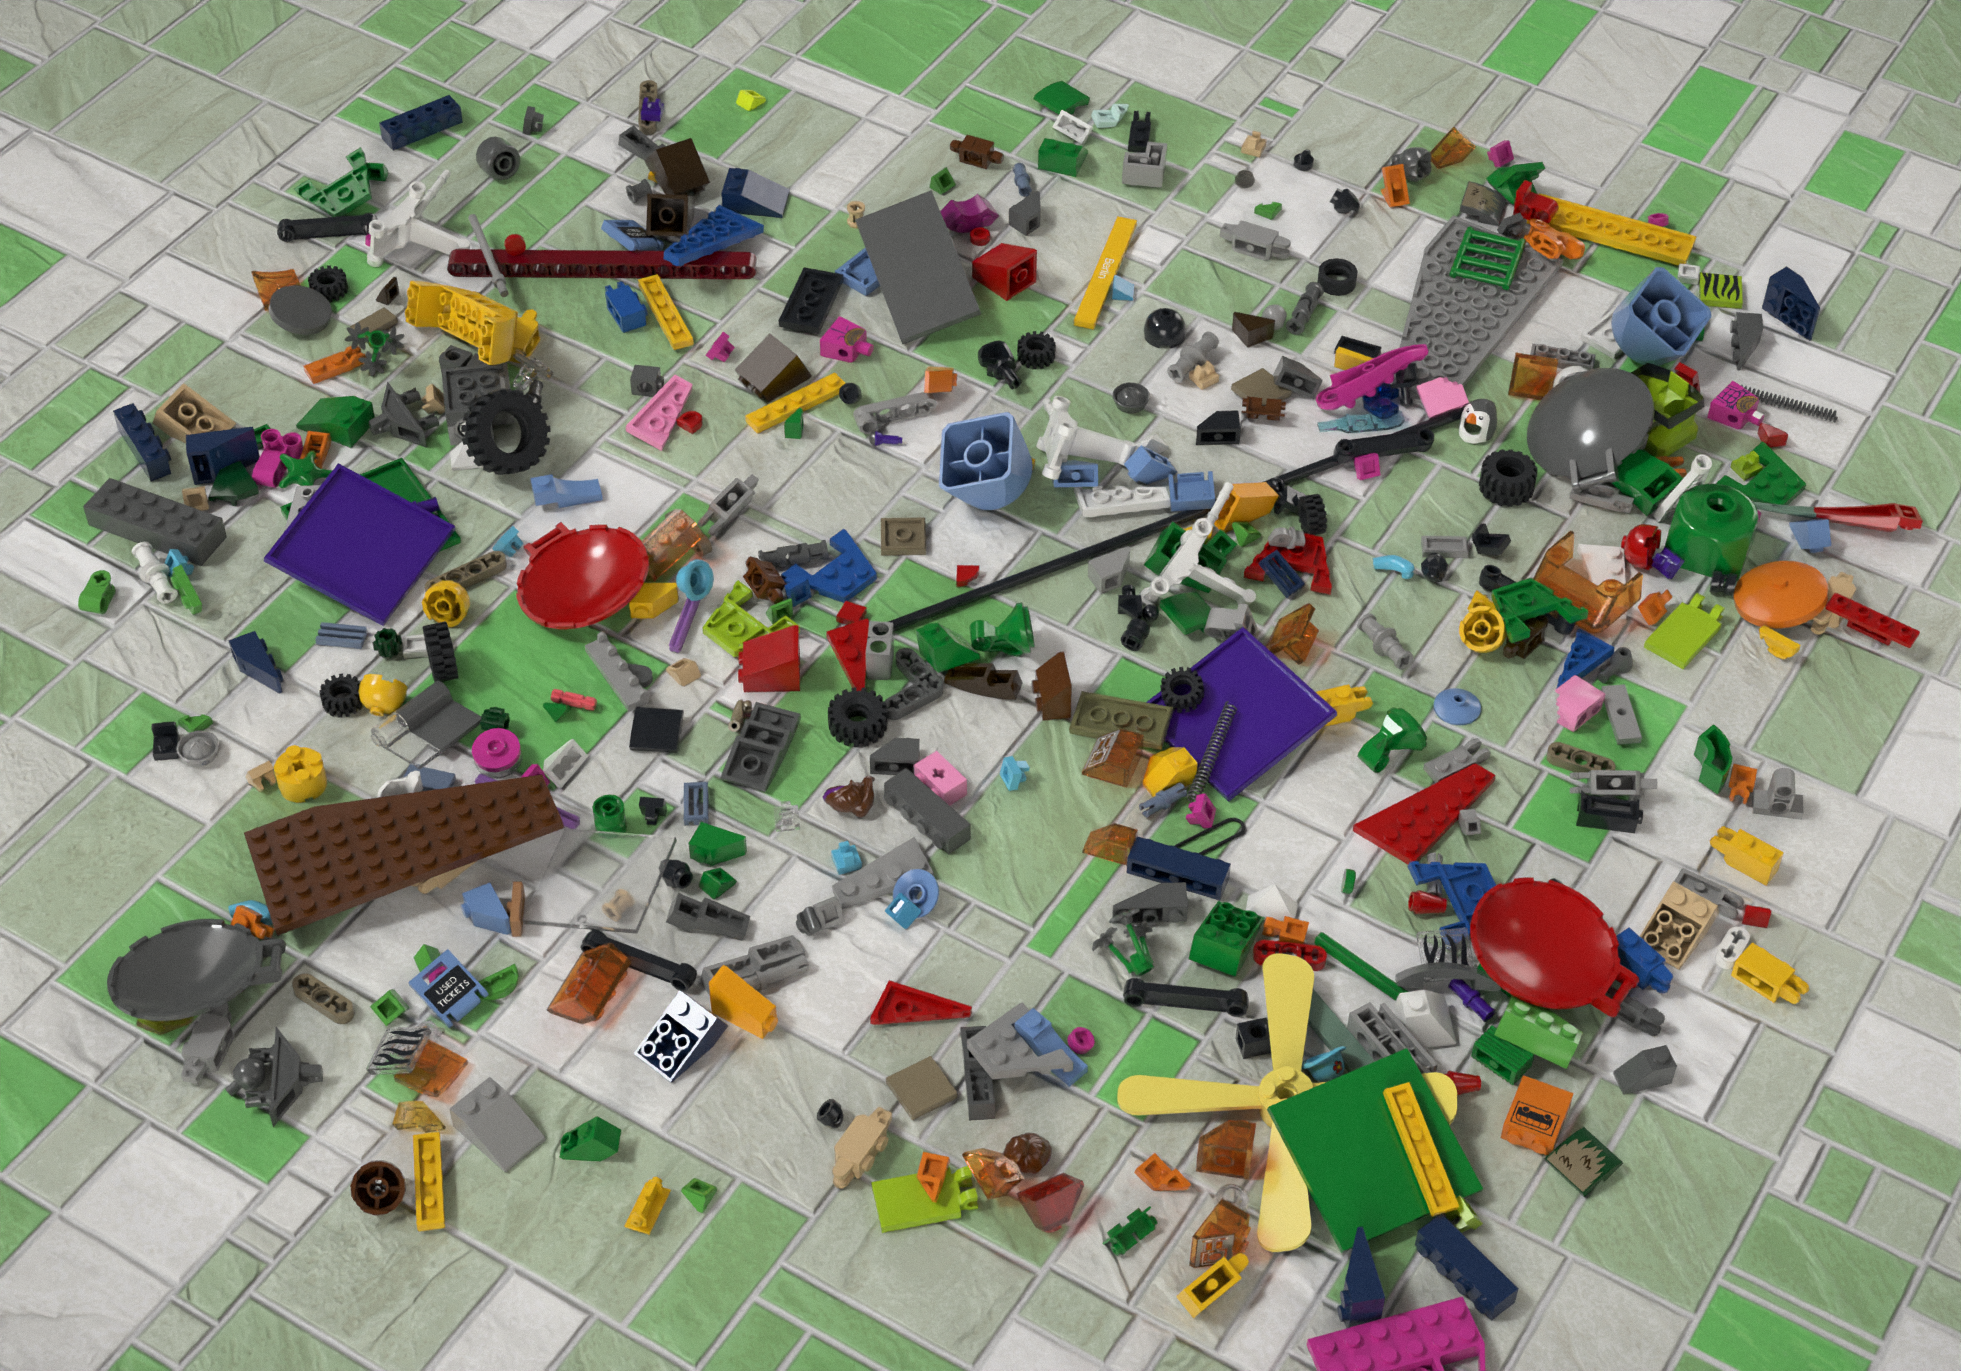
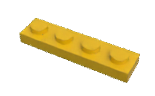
[413,1132,445,1232]

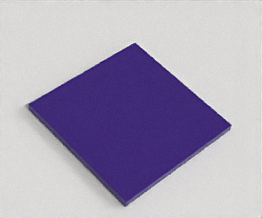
[264,463,455,626]
[1146,627,1337,802]

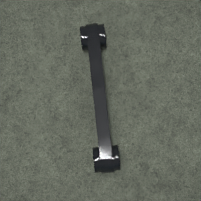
[277,213,378,242]
[1333,428,1435,463]
[1479,565,1576,635]
[580,929,697,992]
[1123,978,1249,1017]

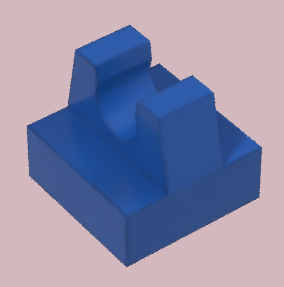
[784,576,812,607]

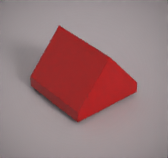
[1742,904,1772,928]

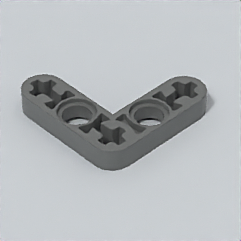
[885,648,943,720]

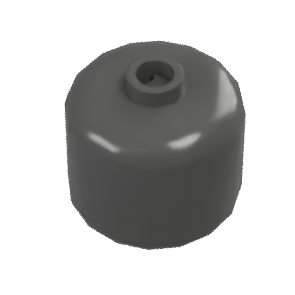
[476,136,520,180]

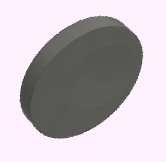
[269,285,332,335]

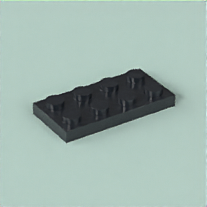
[778,267,844,334]

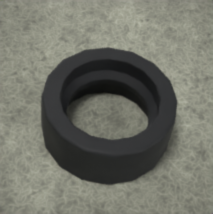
[1317,258,1358,296]

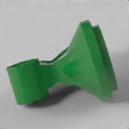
[969,602,1035,657]
[1357,707,1427,773]

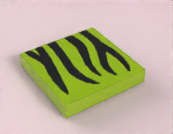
[1699,272,1743,309]

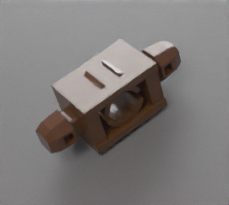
[950,135,1004,169]
[743,556,786,604]

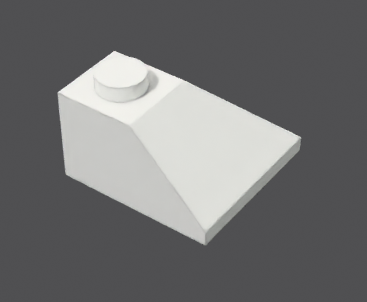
[1394,990,1456,1049]

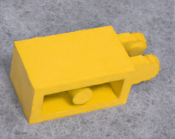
[1731,942,1810,1004]
[1176,1253,1249,1318]

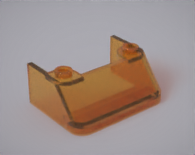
[1533,531,1643,634]

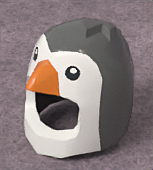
[1459,399,1497,444]

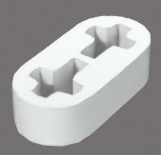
[1715,927,1750,969]

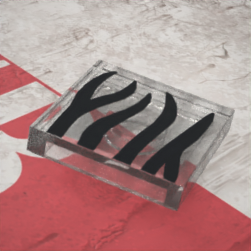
[1416,928,1474,983]
[366,1026,432,1075]

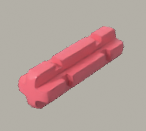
[551,689,597,711]

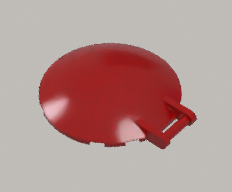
[516,522,649,629]
[1470,877,1639,1017]

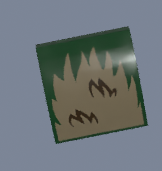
[1545,1127,1623,1197]

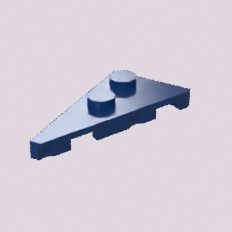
[1556,628,1614,689]

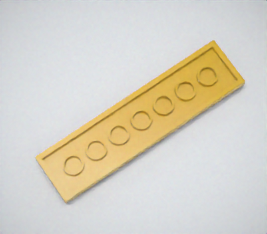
[1527,193,1697,265]

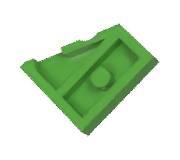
[170,565,202,615]

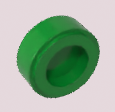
[1341,868,1356,894]

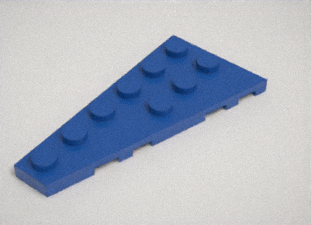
[663,205,764,266]

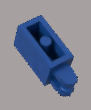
[605,281,648,333]
[1617,927,1673,994]

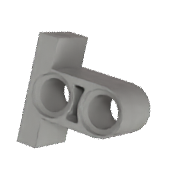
[1204,603,1258,639]
[1752,768,1804,820]

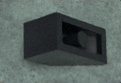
[1196,410,1241,445]

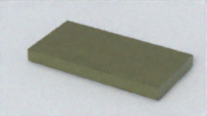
[1069,691,1173,750]

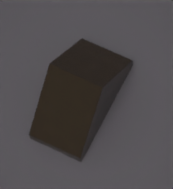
[1232,311,1275,348]

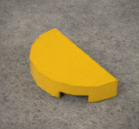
[1759,625,1801,659]

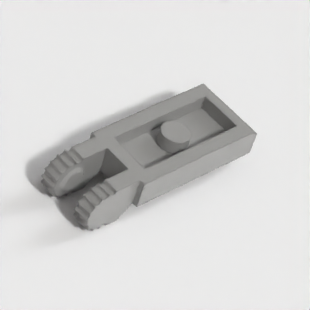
[1423,738,1491,783]
[1674,868,1745,919]

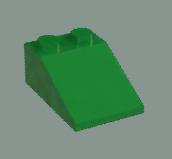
[296,396,375,448]
[1143,521,1227,593]

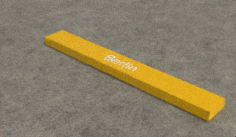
[1074,216,1137,330]

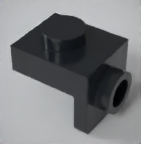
[1274,486,1306,515]
[1472,523,1511,556]

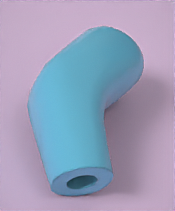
[1373,555,1415,579]
[228,900,273,926]

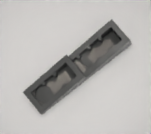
[618,125,665,161]
[960,1026,995,1121]

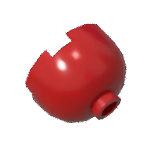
[1621,524,1661,571]

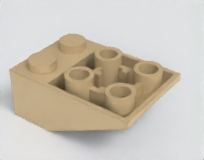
[1640,881,1719,970]

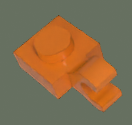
[1637,589,1672,625]
[230,905,274,939]
[1262,916,1309,944]

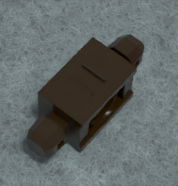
[1503,615,1549,659]

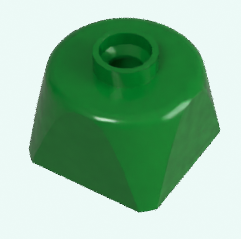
[1664,484,1759,582]

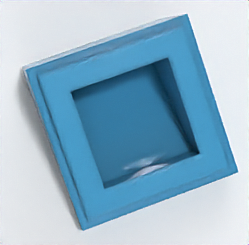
[1112,275,1134,301]
[885,893,921,929]

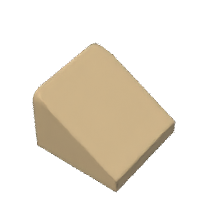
[666,658,701,686]

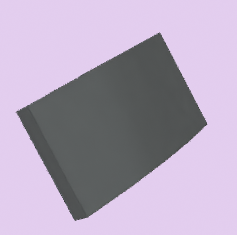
[720,702,801,792]

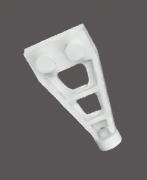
[1654,454,1712,522]

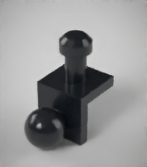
[1390,363,1418,406]
[1117,585,1159,621]

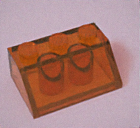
[641,509,704,581]
[546,942,631,1024]

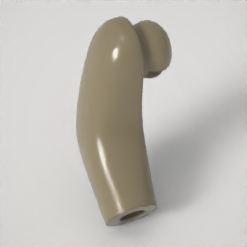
[728,699,752,732]

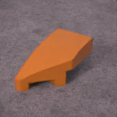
[916,1152,950,1203]
[1134,1153,1191,1191]

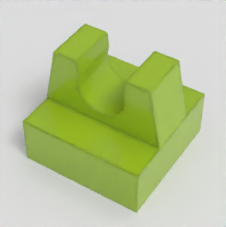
[1730,450,1763,481]
[1445,1196,1483,1233]

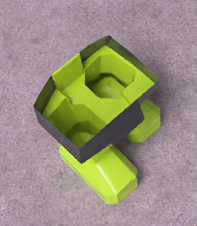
[1631,363,1704,457]

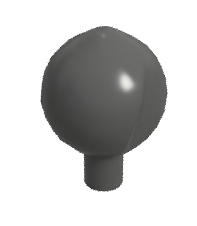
[225,1058,265,1096]

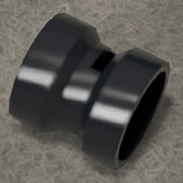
[1709,570,1737,596]
[1120,619,1150,651]

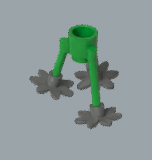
[344,322,405,376]
[1092,908,1156,977]

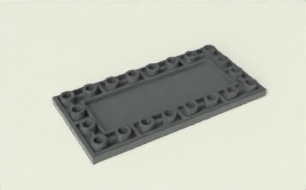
[855,190,981,345]

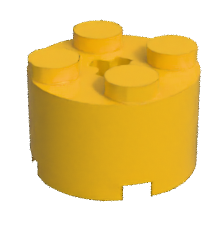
[274,745,327,803]

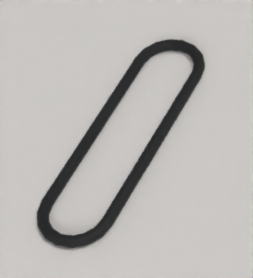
[1175,818,1245,855]

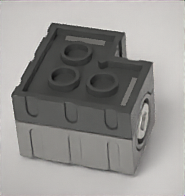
[441,362,515,445]

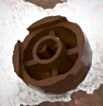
[350,1160,406,1215]

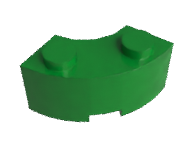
[1694,724,1733,794]

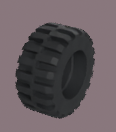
[461,389,551,475]

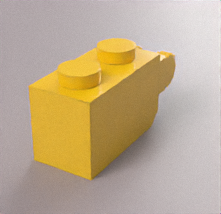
[508,309,540,365]
[1316,684,1374,727]
[1709,826,1784,886]

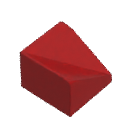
[1757,423,1788,448]

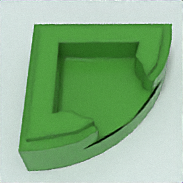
[1254,202,1282,220]
[178,714,213,733]

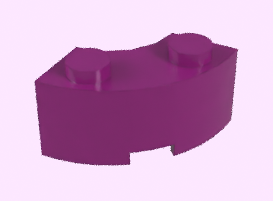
[940,193,999,233]

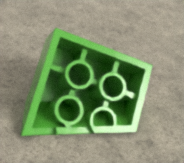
[1494,995,1583,1069]

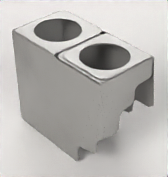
[866,621,894,680]

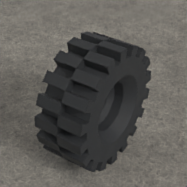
[423,621,459,682]
[828,687,888,748]

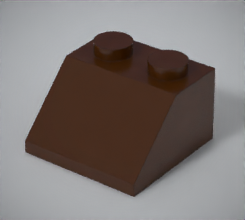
[1031,651,1072,721]

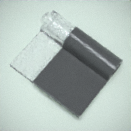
[371,681,481,770]

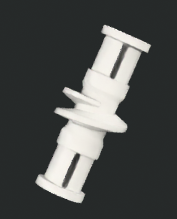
[132,542,178,604]

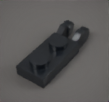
[1128,111,1151,153]

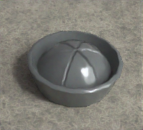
[1112,382,1150,414]

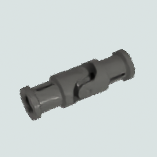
[1286,282,1324,335]
[758,540,829,567]

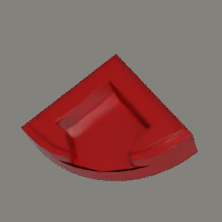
[956,565,980,587]

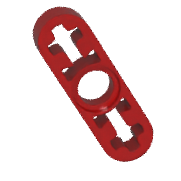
[1253,940,1327,971]

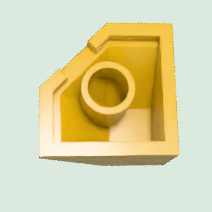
[1143,747,1198,797]

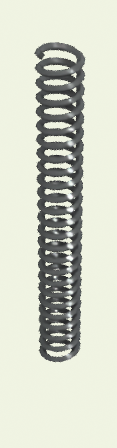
[1741,385,1838,423]
[1187,701,1237,803]

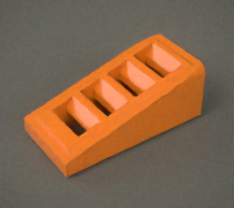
[300,431,332,469]

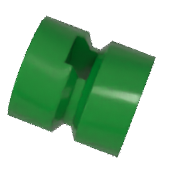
[592,794,627,841]

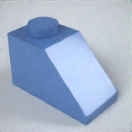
[1124,445,1177,484]
[1052,460,1098,488]
[1789,519,1831,553]
[461,883,512,935]

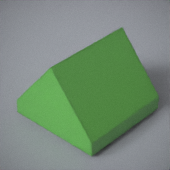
[929,167,956,194]
[414,944,443,972]

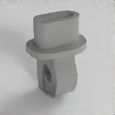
[1268,527,1305,549]

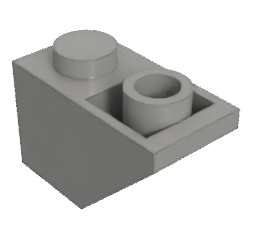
[1088,546,1130,594]

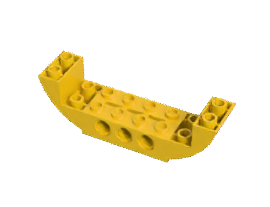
[405,280,518,365]

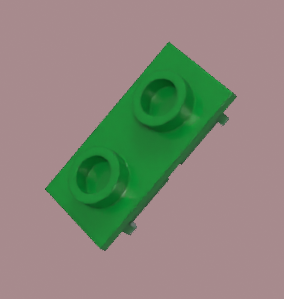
[1102,1206,1158,1256]

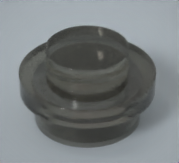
[1235,170,1255,188]

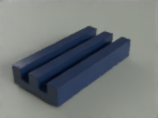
[1258,550,1305,598]

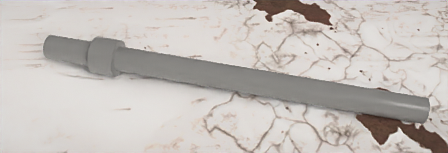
[468,214,509,297]

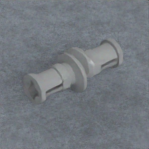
[1167,331,1219,382]
[1357,613,1413,670]

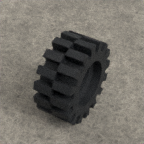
[308,265,348,303]
[1017,331,1056,369]
[1297,494,1327,535]
[1160,667,1204,713]
[320,673,362,718]

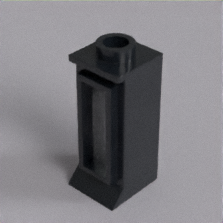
[1576,790,1643,834]

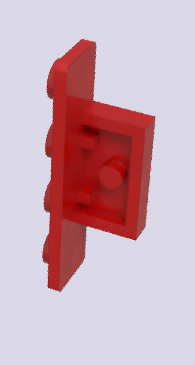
[1825,593,1920,648]

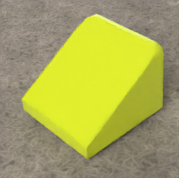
[736,90,766,111]

